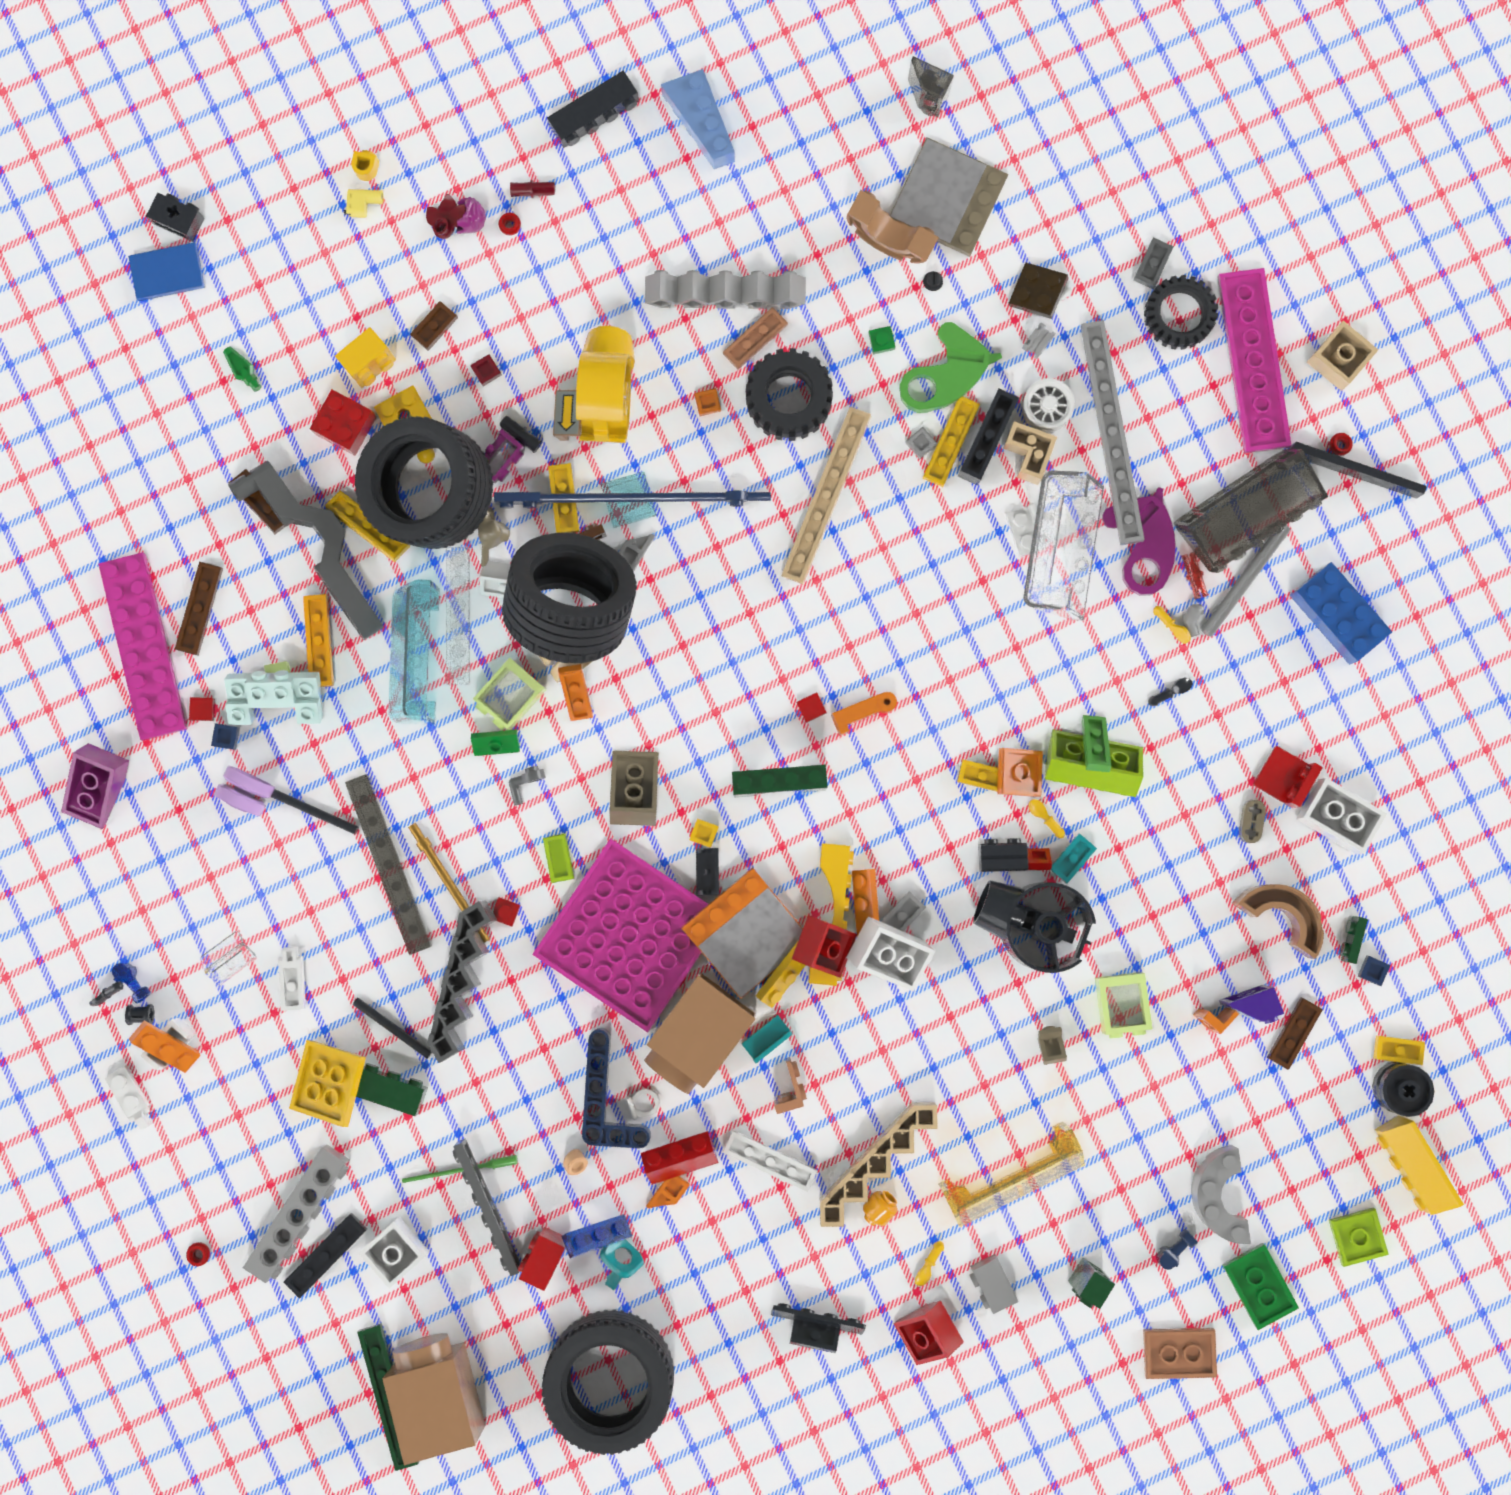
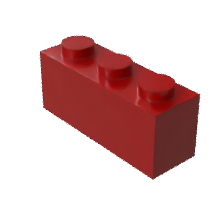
[640,1131,719,1185]

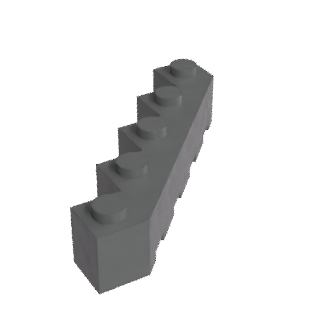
[427,900,497,1063]

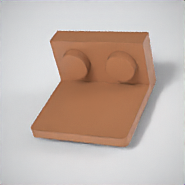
[774,1057,807,1114]

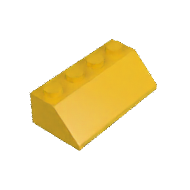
[1374,1115,1464,1215]

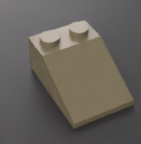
[609,751,659,826]

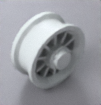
[1022,378,1075,433]

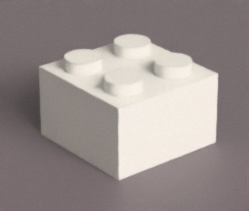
[358,1217,430,1289]

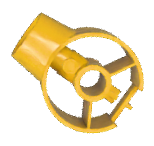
[576,325,635,443]

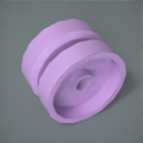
[213,765,275,817]

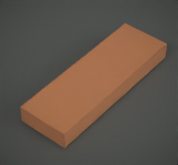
[723,307,788,370]

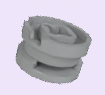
[1022,322,1056,359]

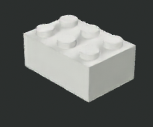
[1296,778,1388,854]
[846,917,935,992]

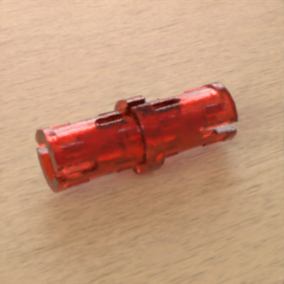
[1181,552,1209,600]

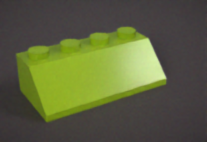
[1045,729,1144,798]

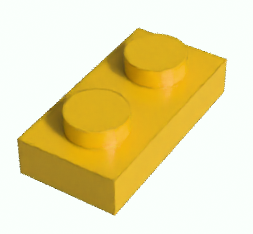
[957,759,998,792]
[1373,1035,1425,1065]

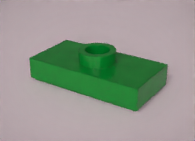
[470,729,520,756]

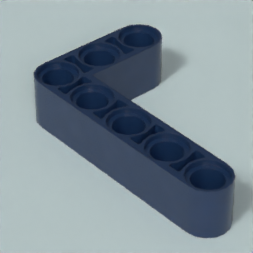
[582,1028,651,1149]

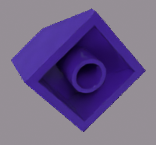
[1219,985,1284,1024]

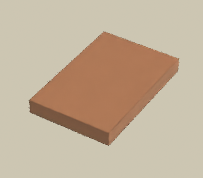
[1143,1328,1217,1379]

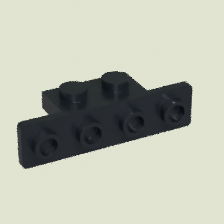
[771,1303,866,1354]

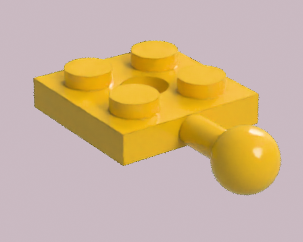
[374,385,435,464]

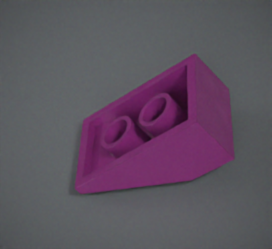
[61,743,129,829]

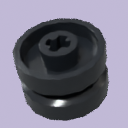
[1372,1062,1435,1117]

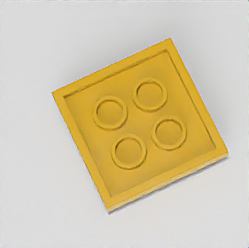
[289,1040,366,1127]

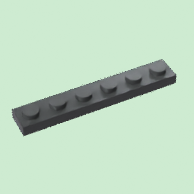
[452,1138,521,1277]

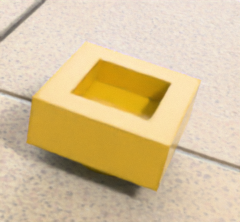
[689,818,719,848]

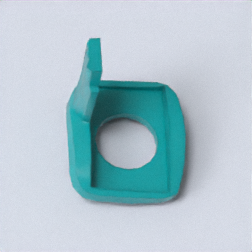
[600,1236,644,1291]

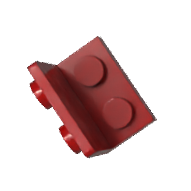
[1253,746,1323,809]

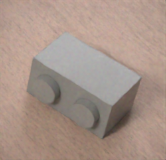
[969,1254,1019,1314]

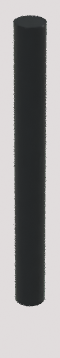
[271,789,359,835]
[352,997,432,1059]

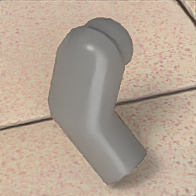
[1183,604,1205,637]

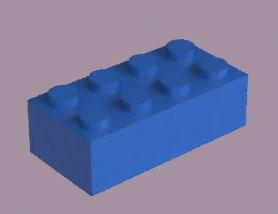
[1289,562,1393,665]

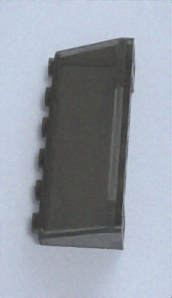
[1173,449,1328,573]

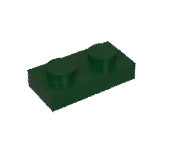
[1340,916,1368,964]

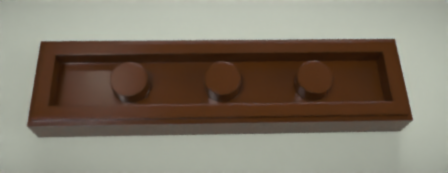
[174,561,223,656]

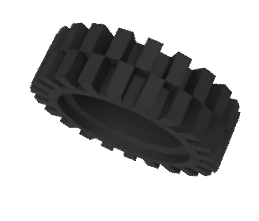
[1144,275,1219,350]

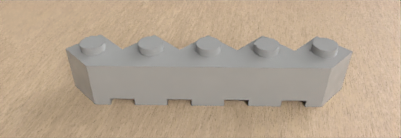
[645,270,806,309]

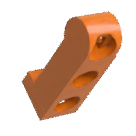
[831,692,897,736]

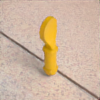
[1153,606,1191,644]
[1028,799,1065,838]
[915,1241,944,1286]

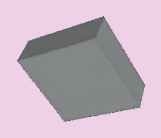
[905,427,938,460]

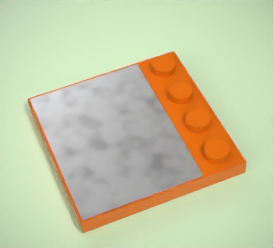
[681,867,803,999]

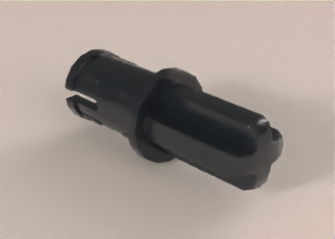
[499,416,543,453]

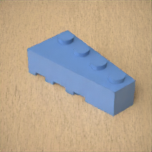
[660,69,735,170]

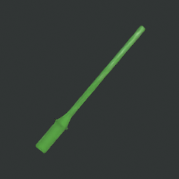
[402,1155,518,1183]

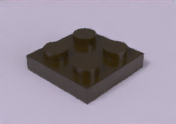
[1009,262,1069,319]

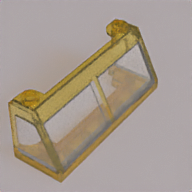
[938,1122,1085,1228]

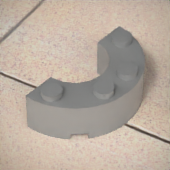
[1191,1145,1251,1244]

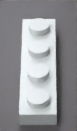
[723,1130,818,1192]

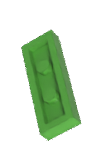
[1081,715,1111,772]

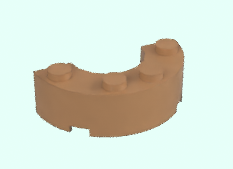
[846,189,939,264]
[1232,884,1324,959]

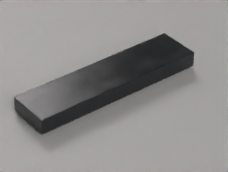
[283,1212,368,1299]

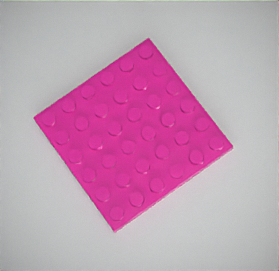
[532,838,708,1033]

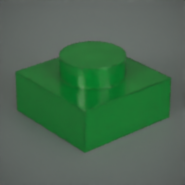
[868,326,896,355]

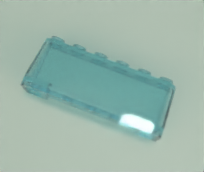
[388,579,440,725]

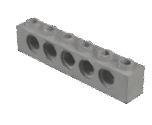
[242,1144,350,1284]

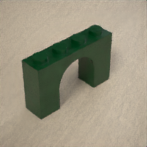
[732,764,828,798]

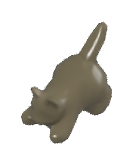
[478,506,510,567]

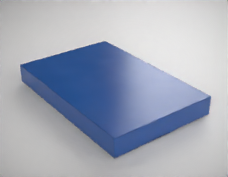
[128,242,205,301]

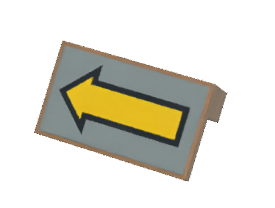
[553,390,581,441]

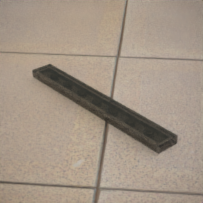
[345,774,432,955]

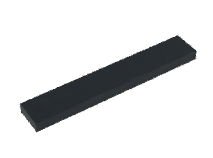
[1287,441,1427,499]

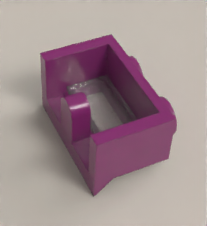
[485,428,524,484]

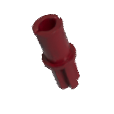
[510,180,556,199]

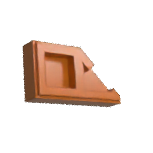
[646,1176,690,1209]

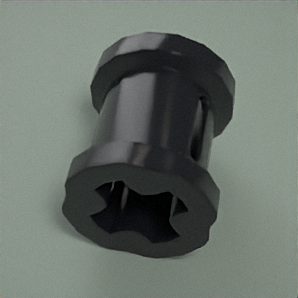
[125,1004,155,1025]

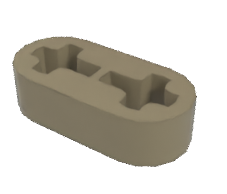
[1239,800,1266,844]

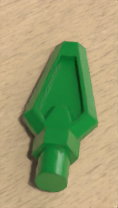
[223,346,261,392]

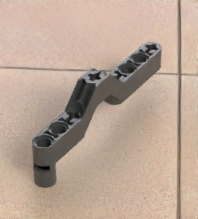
[228,460,384,640]

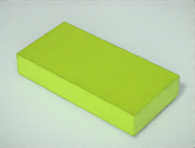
[543,833,575,883]

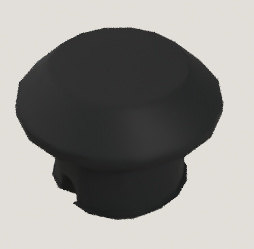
[923,271,943,291]

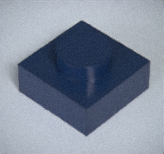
[211,723,240,750]
[1357,955,1391,987]

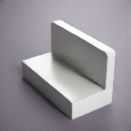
[480,560,511,598]

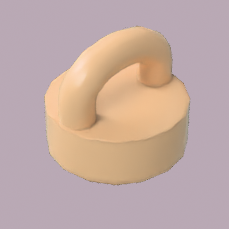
[563,1149,588,1176]

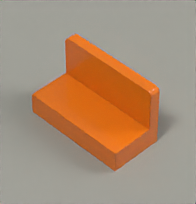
[1193,1007,1239,1034]

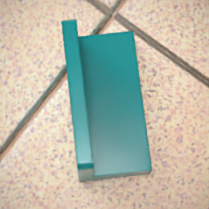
[741,1014,793,1064]

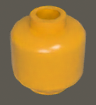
[863,1190,898,1226]

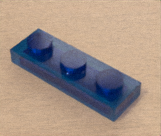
[561,1214,633,1259]

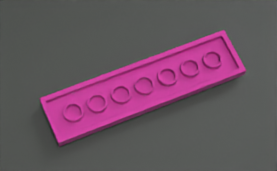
[1217,268,1292,454]
[98,552,188,741]

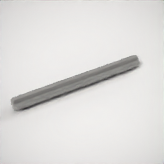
[1201,523,1291,637]

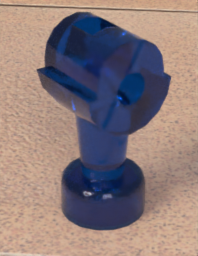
[112,963,152,1004]

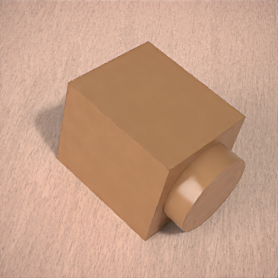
[644,972,756,1094]
[382,1333,486,1465]

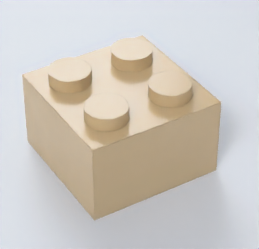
[1306,321,1379,391]

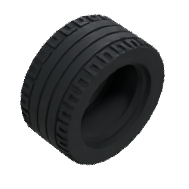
[354,416,494,549]
[502,533,637,663]
[542,1309,674,1455]

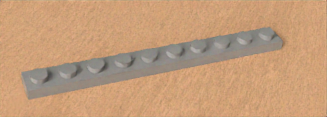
[1080,320,1144,545]

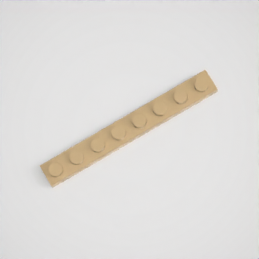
[781,407,872,585]

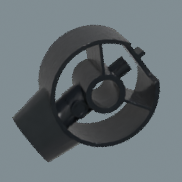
[973,880,1096,973]

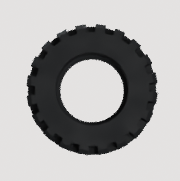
[745,348,833,441]

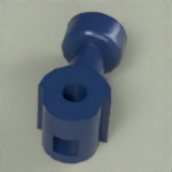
[1156,1229,1198,1270]

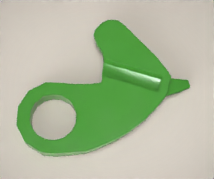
[899,322,1002,413]

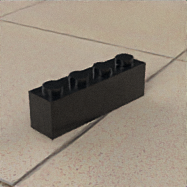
[547,70,639,149]
[957,388,1019,486]

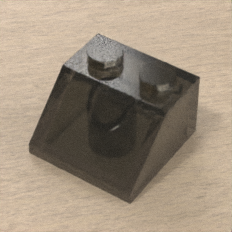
[908,56,954,117]

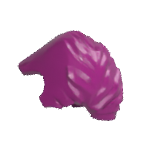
[456,197,486,234]

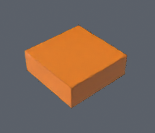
[694,388,721,417]

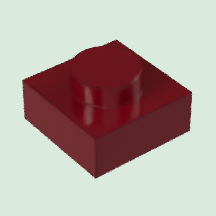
[470,354,502,386]

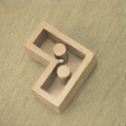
[1003,421,1057,485]

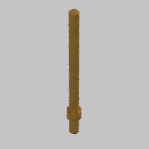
[408,823,490,943]

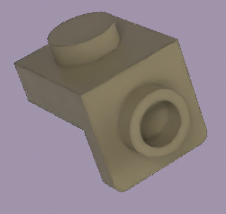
[1037,1026,1067,1065]

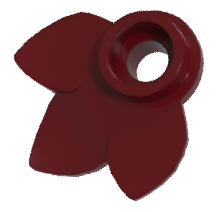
[426,194,466,239]

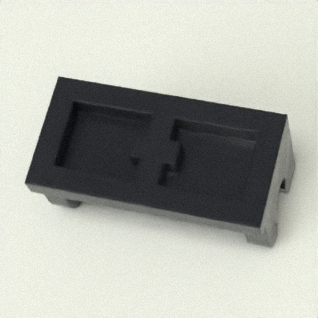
[696,848,720,895]

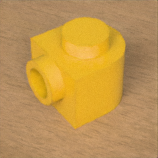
[351,150,379,181]

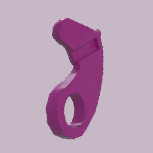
[1102,487,1176,596]

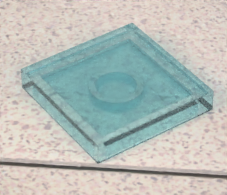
[601,471,657,528]

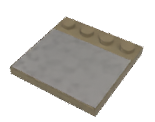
[890,137,1009,257]

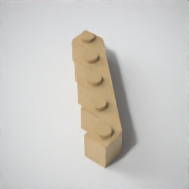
[819,1102,938,1227]

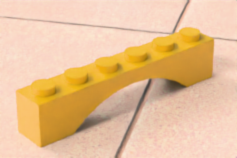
[808,843,854,986]

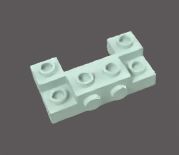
[224,670,323,725]

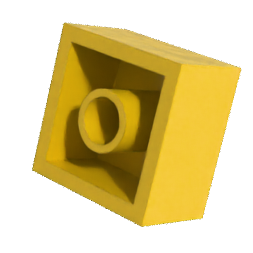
[335,327,396,389]

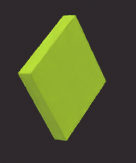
[1328,1207,1389,1267]

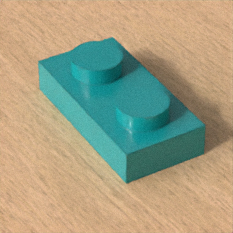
[1051,833,1097,884]

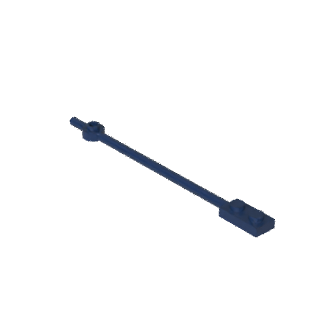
[494,490,771,509]

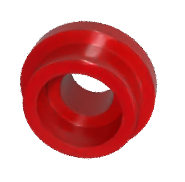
[498,212,521,236]
[1329,433,1353,456]
[186,1242,210,1267]

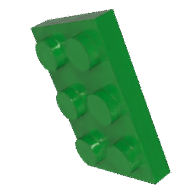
[1222,1243,1299,1331]

